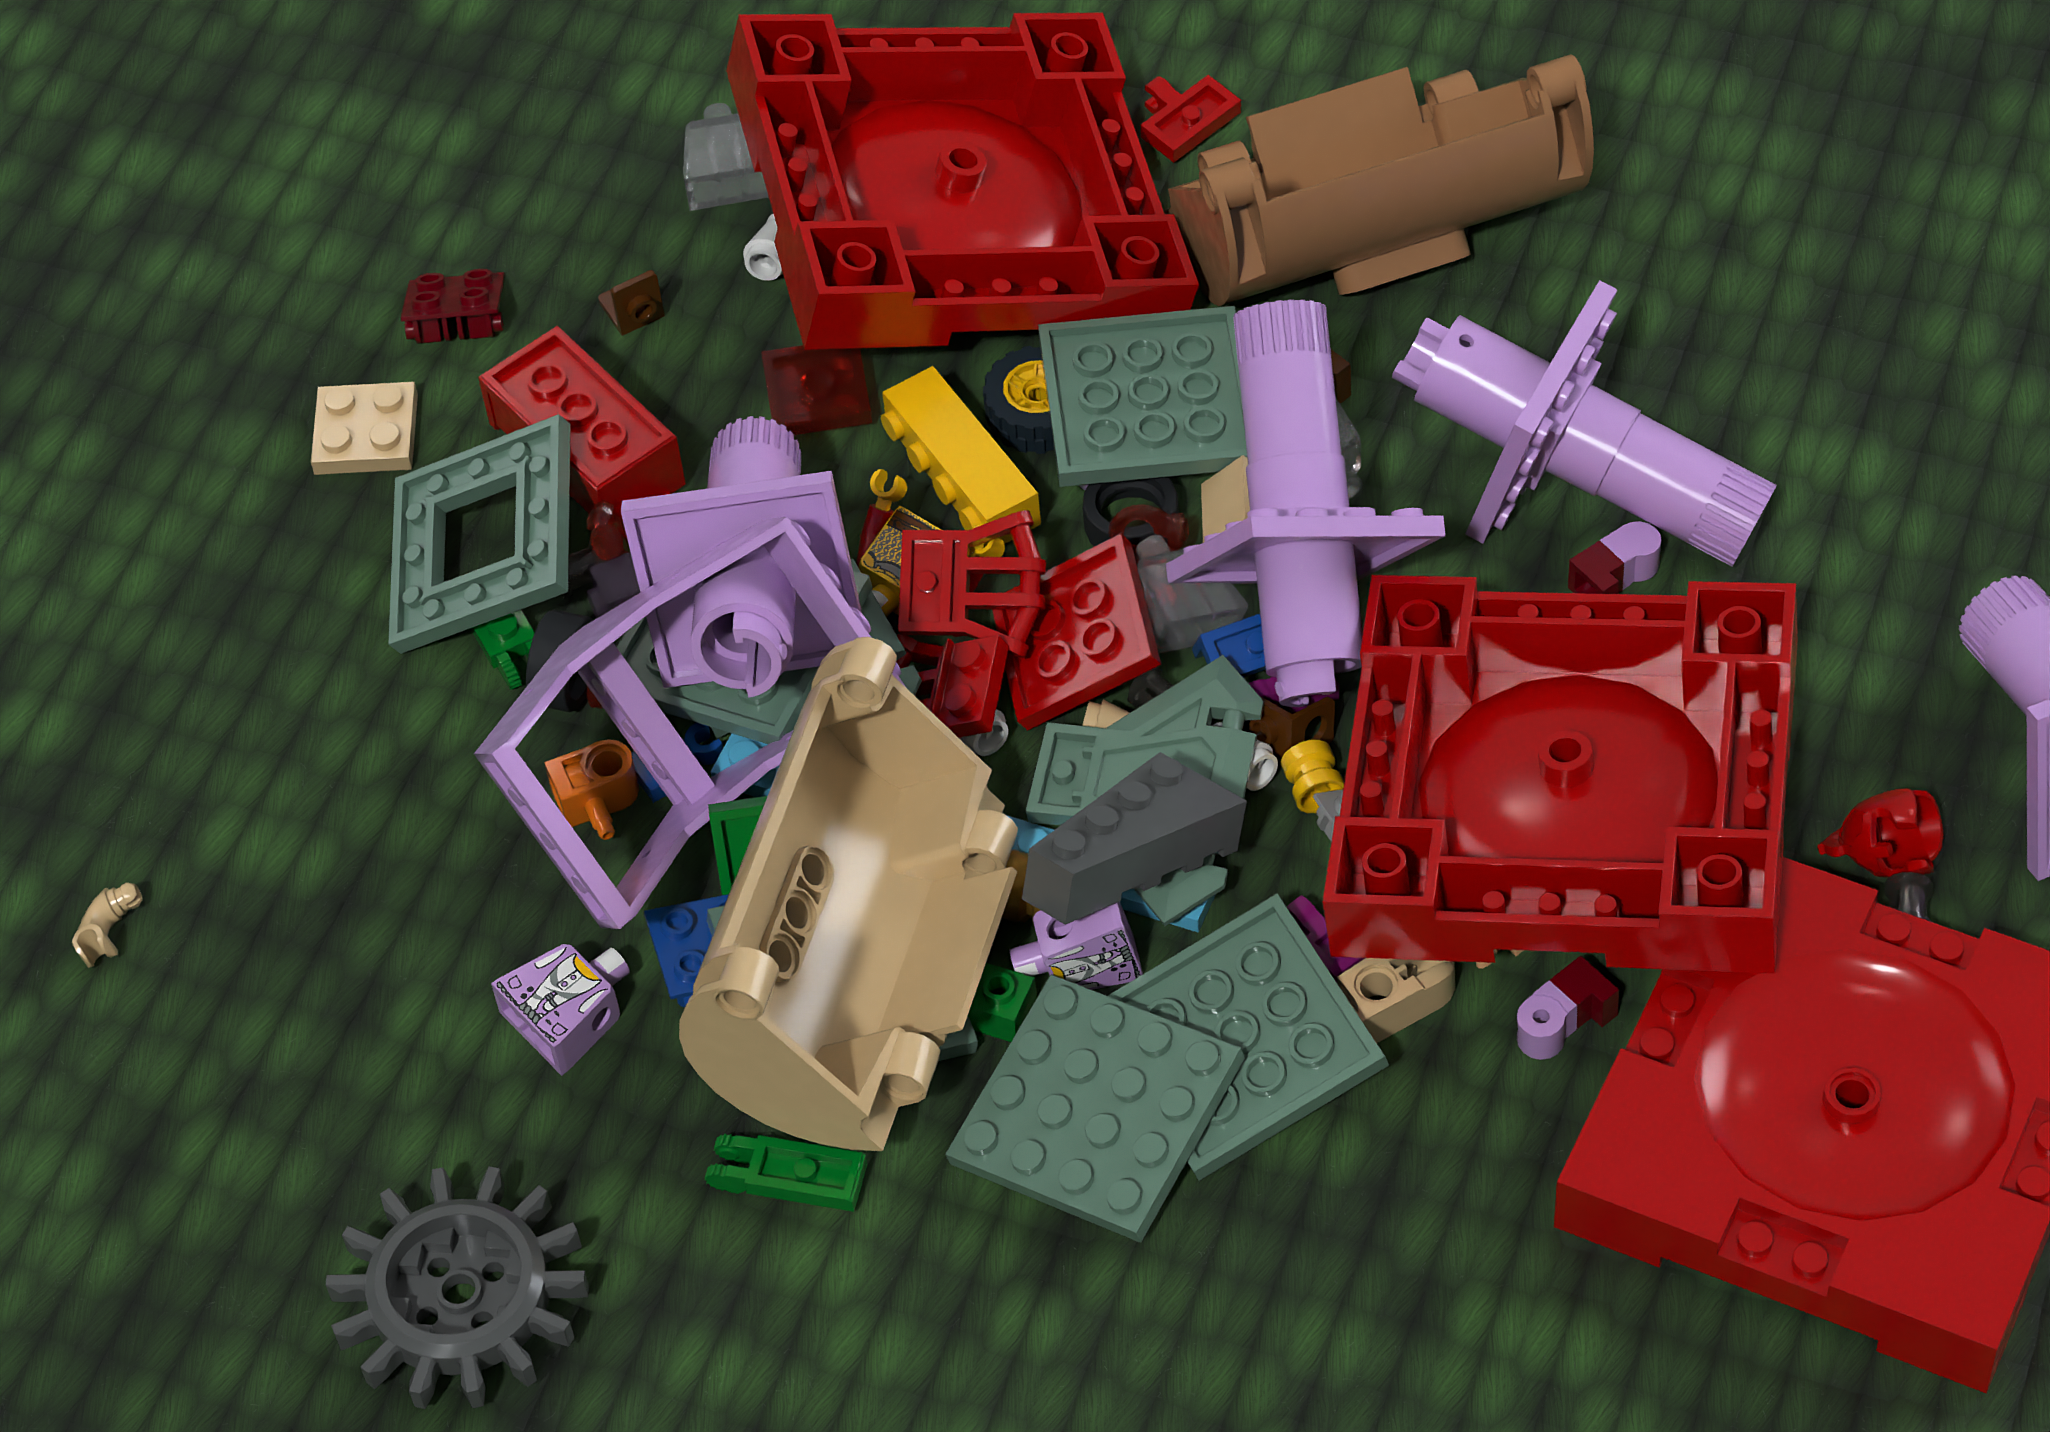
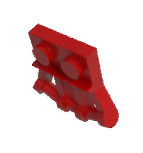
[898,510,1046,659]
[896,634,1009,738]

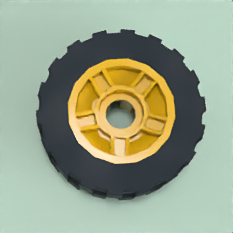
[983,346,1054,454]

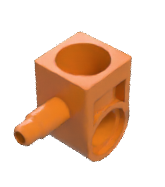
[544,739,639,840]

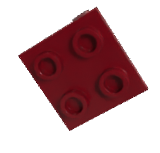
[401,269,505,344]

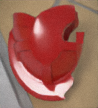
[1817,788,1944,878]

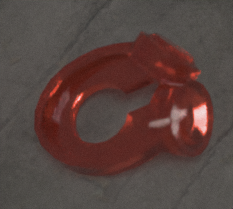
[587,500,635,572]
[1108,505,1189,572]

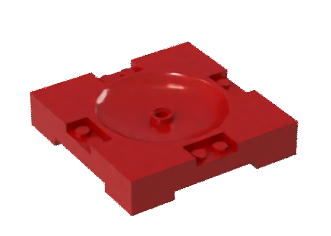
[726,13,1199,350]
[1323,575,1798,974]
[1554,857,2050,1394]

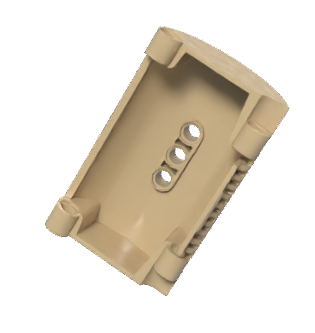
[679,637,1018,1151]

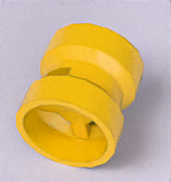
[1281,740,1345,813]

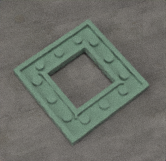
[388,414,570,654]

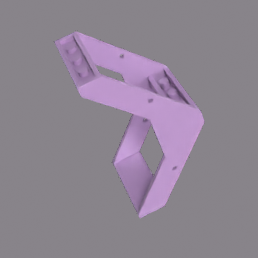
[474,517,906,929]

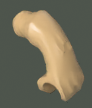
[72,882,143,968]

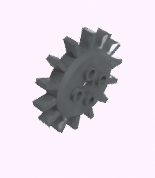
[326,1166,589,1409]

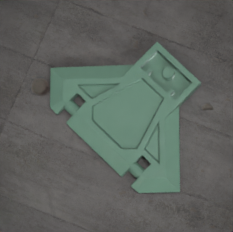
[1026,655,1264,926]

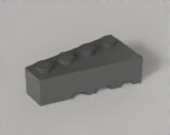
[1022,752,1247,925]

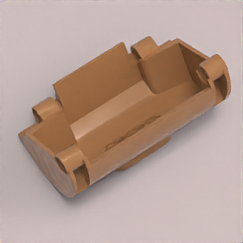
[1164,54,1594,306]

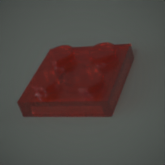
[761,345,872,435]

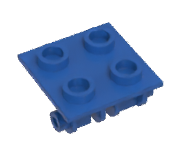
[644,894,729,1007]

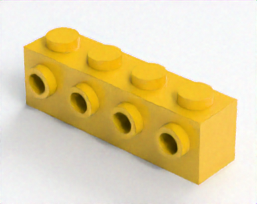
[881,366,1041,546]

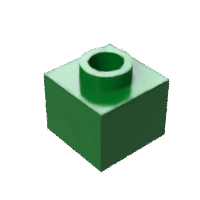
[967,963,1037,1042]

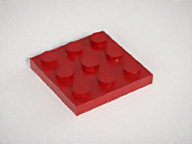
[992,534,1161,731]

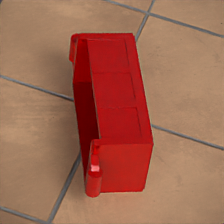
[478,326,686,537]

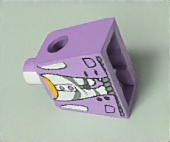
[1009,901,1143,990]
[491,944,630,1076]

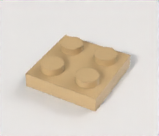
[311,382,418,475]

